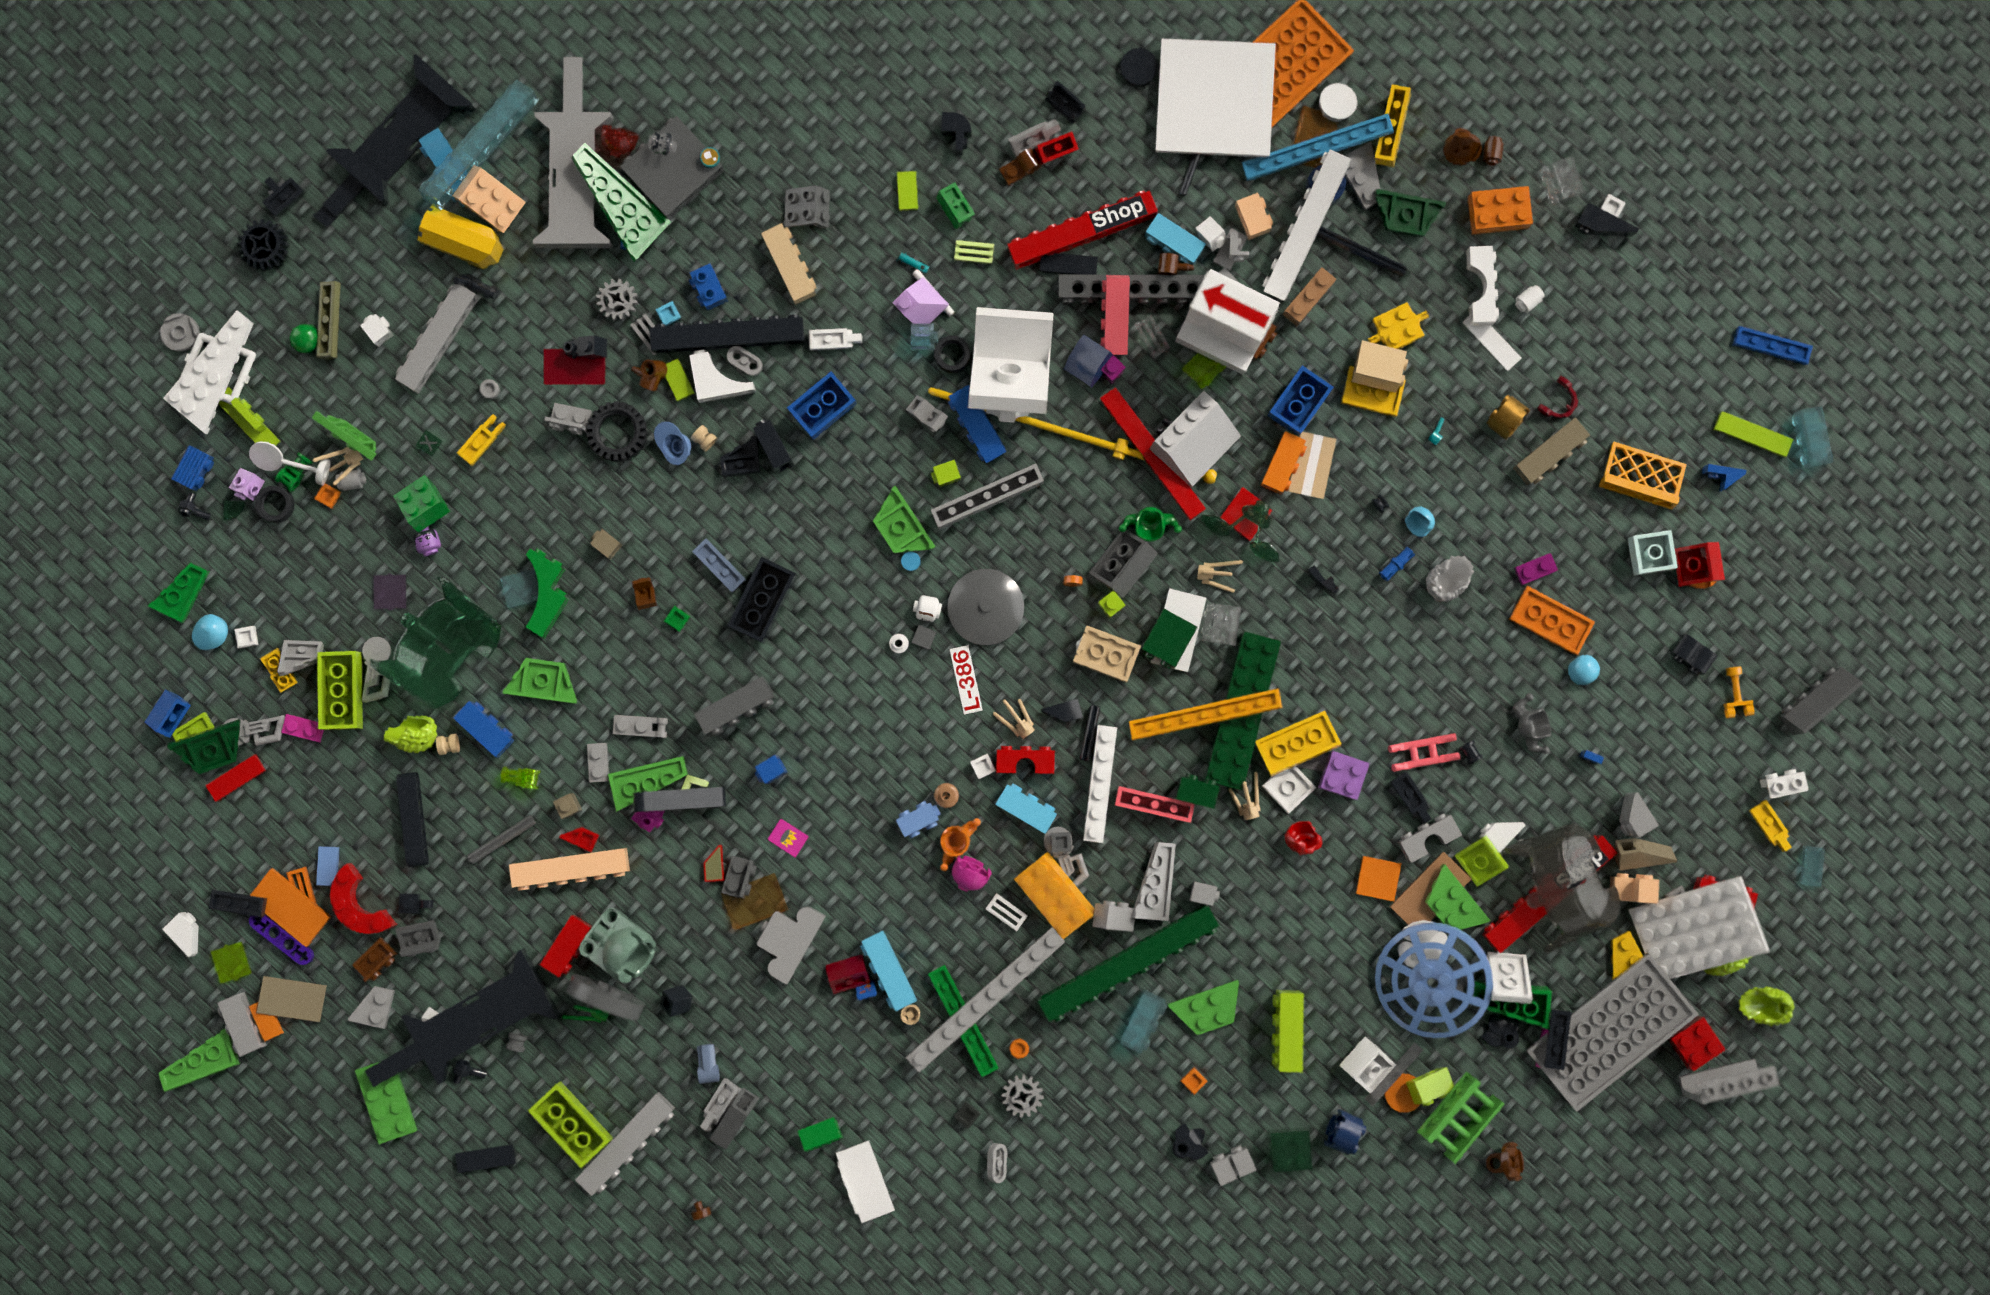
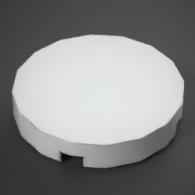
[1319,83,1357,122]

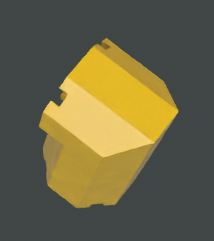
[418,205,504,269]

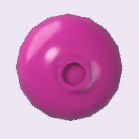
[952,856,992,892]

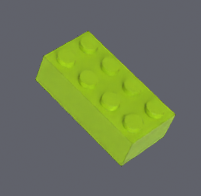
[317,651,363,730]
[1272,990,1304,1072]
[528,1081,613,1168]

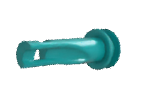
[897,252,929,273]

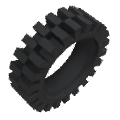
[586,401,648,462]

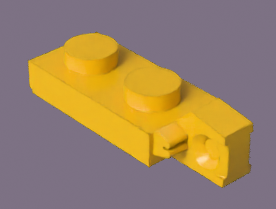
[1749,800,1792,852]

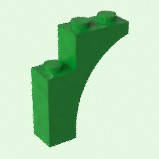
[526,548,569,638]

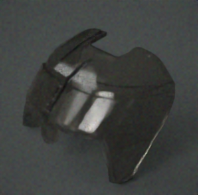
[1502,823,1621,954]

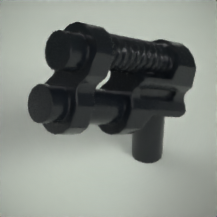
[453,274,500,299]

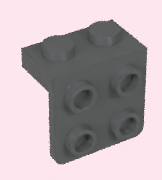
[785,185,830,228]

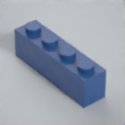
[948,385,1007,463]

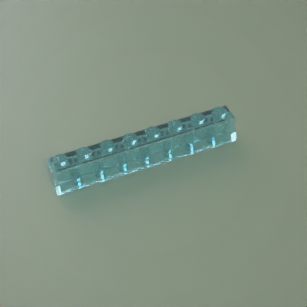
[418,80,538,211]

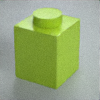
[931,460,961,487]
[1098,590,1125,619]

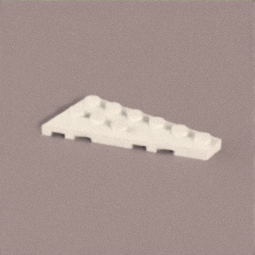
[163,311,254,434]

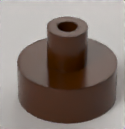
[691,1201,712,1221]

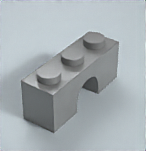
[1397,813,1462,863]

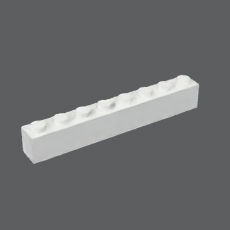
[1262,150,1351,301]

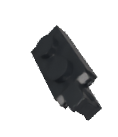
[1390,771,1432,823]

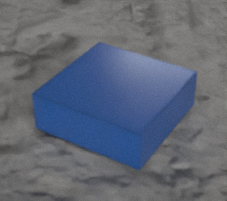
[1579,750,1604,764]

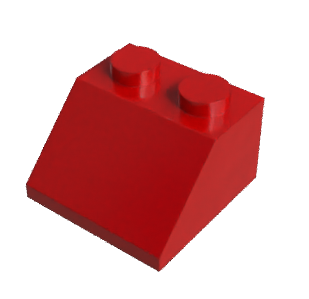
[1675,542,1725,587]

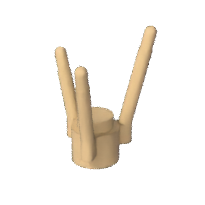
[313,447,363,485]
[1197,560,1243,593]
[993,699,1035,739]
[1228,772,1261,820]

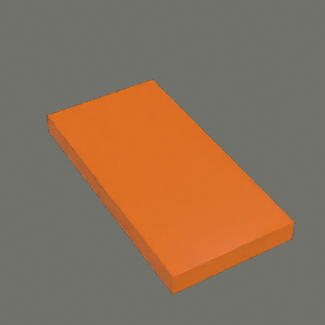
[1508,586,1595,656]
[250,868,332,947]

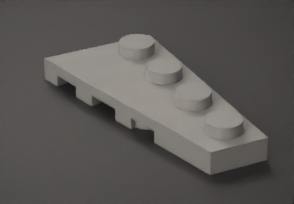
[1131,842,1176,921]

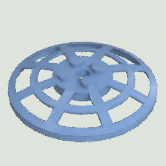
[1375,923,1493,1038]

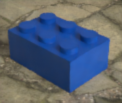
[1267,365,1334,437]
[787,371,857,440]

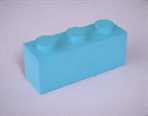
[1145,213,1206,265]
[996,783,1057,834]

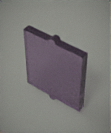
[374,573,407,611]

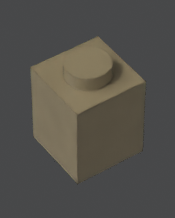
[590,529,623,560]
[553,793,582,819]

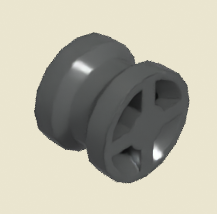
[505,1032,528,1052]

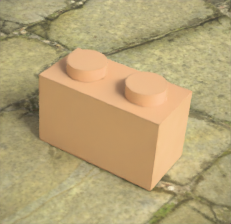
[1235,193,1273,240]

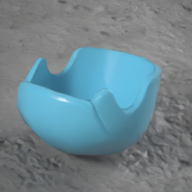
[1405,506,1435,537]
[1568,655,1600,685]

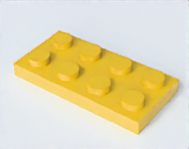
[1255,711,1341,777]

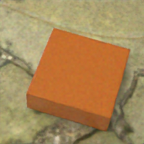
[314,483,342,509]
[1180,1067,1208,1095]

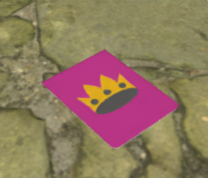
[768,819,809,858]

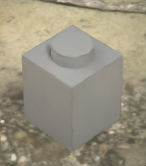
[1189,881,1220,906]

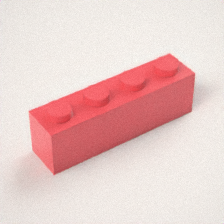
[1100,275,1130,355]
[1114,786,1195,823]

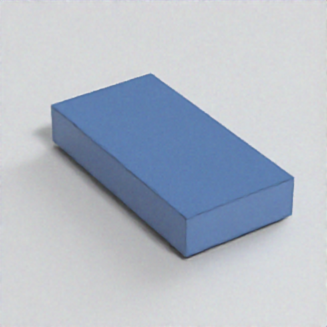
[316,846,340,886]

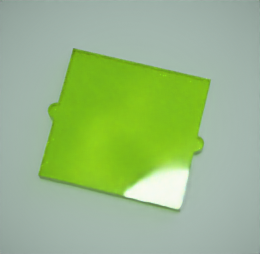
[211,941,252,984]

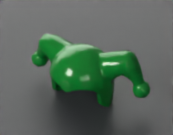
[1119,507,1182,542]

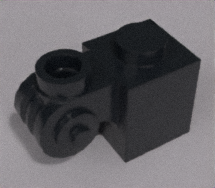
[563,335,607,359]

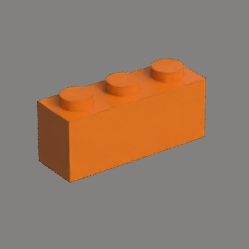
[1260,431,1307,495]

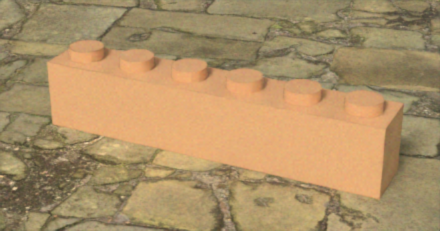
[509,848,630,891]

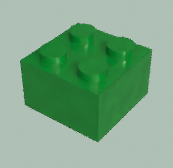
[393,475,450,533]

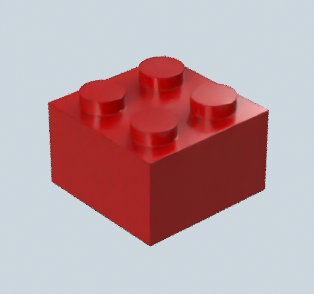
[1668,1015,1726,1071]

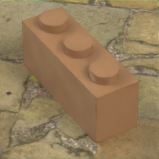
[1283,267,1336,326]

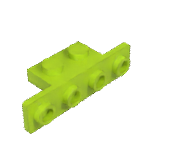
[218,387,280,446]

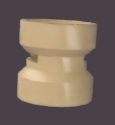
[691,425,717,452]
[436,734,460,755]
[901,1004,920,1025]

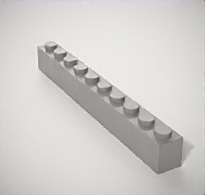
[906,927,1065,1072]

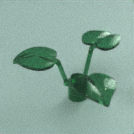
[1201,500,1280,562]

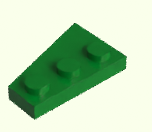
[148,563,210,623]

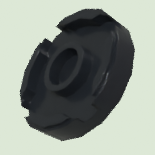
[1120,48,1158,86]

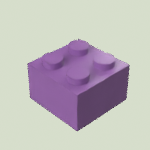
[1318,751,1370,800]

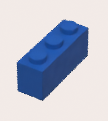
[454,701,515,757]

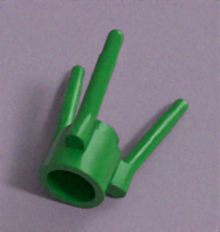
[562,1005,609,1023]

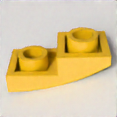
[260,648,298,693]

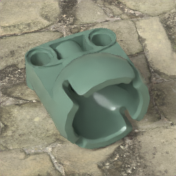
[579,908,656,983]

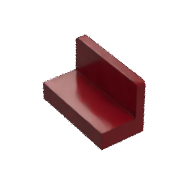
[825,954,871,994]

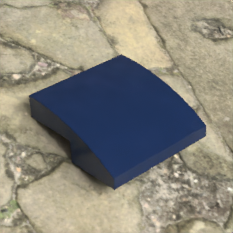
[1064,334,1112,388]

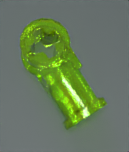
[501,766,541,789]

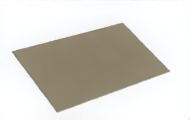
[256,976,327,1022]

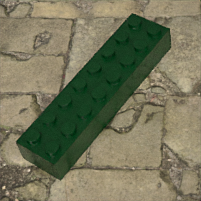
[1204,631,1281,791]

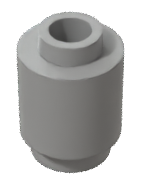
[336,469,366,491]

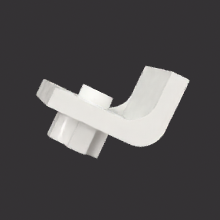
[969,307,1053,422]

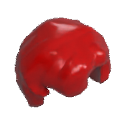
[1284,821,1323,855]

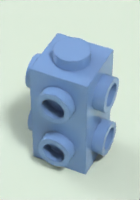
[896,801,941,839]

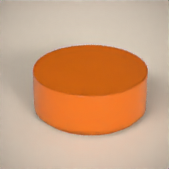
[1063,575,1083,587]
[1010,1039,1029,1059]

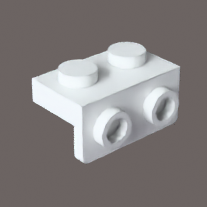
[1760,769,1808,798]

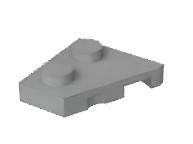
[278,640,324,676]
[348,986,395,1029]

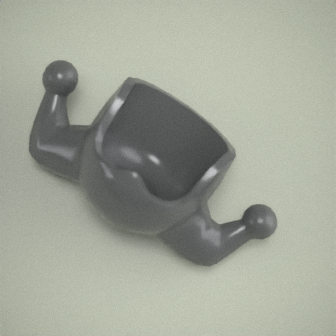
[1513,693,1551,754]

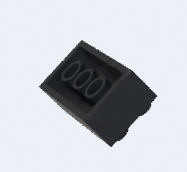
[727,557,798,644]

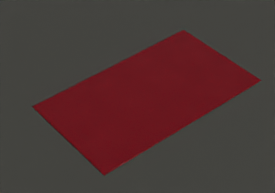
[544,349,605,385]

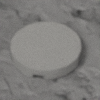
[160,313,200,352]

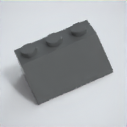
[1089,530,1158,598]

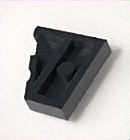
[720,436,761,477]

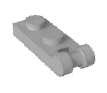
[613,715,668,738]

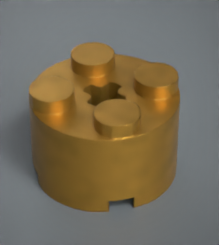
[1487,395,1530,440]

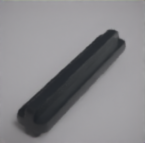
[1079,705,1101,761]

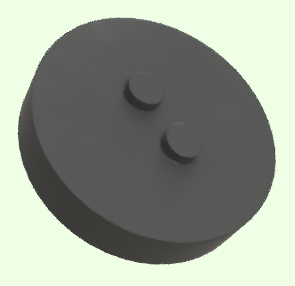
[566,974,645,1020]

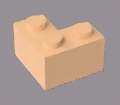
[1610,873,1659,903]

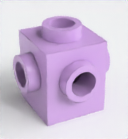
[229,468,265,501]

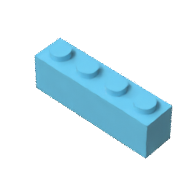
[860,930,917,1011]

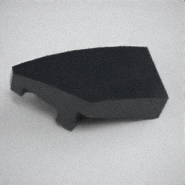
[1306,565,1339,594]
[1041,699,1083,723]

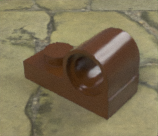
[999,148,1041,186]

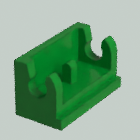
[936,182,975,229]
[798,1117,844,1152]

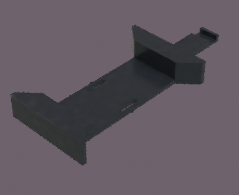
[313,54,475,228]
[365,948,561,1087]

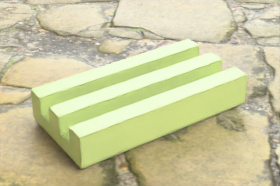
[954,240,994,264]

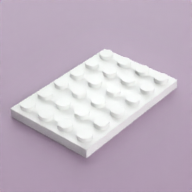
[1629,876,1769,979]

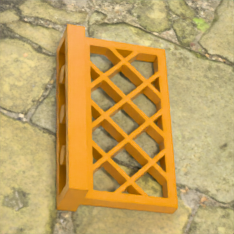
[1599,442,1687,509]

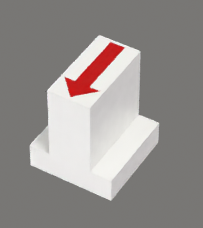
[1175,269,1279,375]

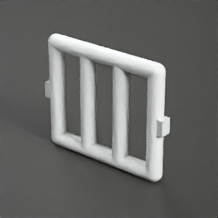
[180,333,256,404]

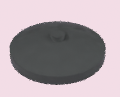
[948,569,1024,646]

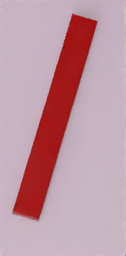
[1100,387,1206,521]

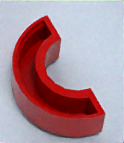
[330,863,397,934]

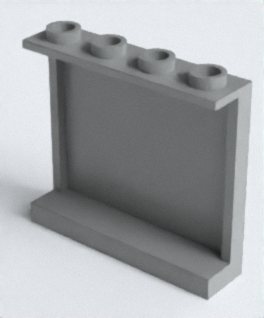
[1678,1059,1779,1104]

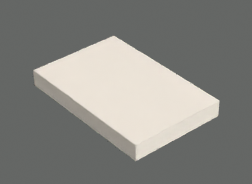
[1487,952,1532,1003]

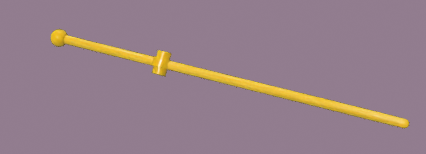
[928,388,1217,484]

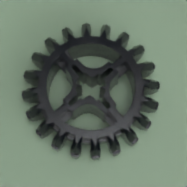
[236,219,289,271]

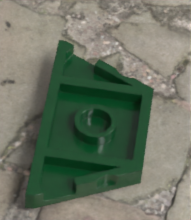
[1374,189,1446,237]
[167,719,241,774]

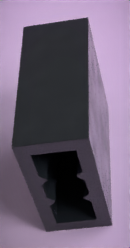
[753,419,794,474]

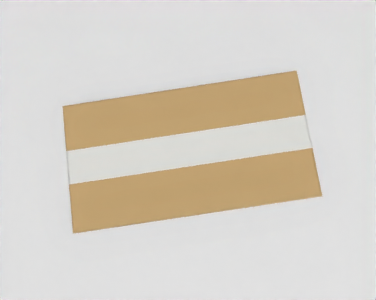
[1288,432,1336,499]

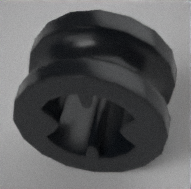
[1371,494,1390,513]

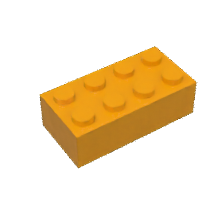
[1014,851,1095,939]

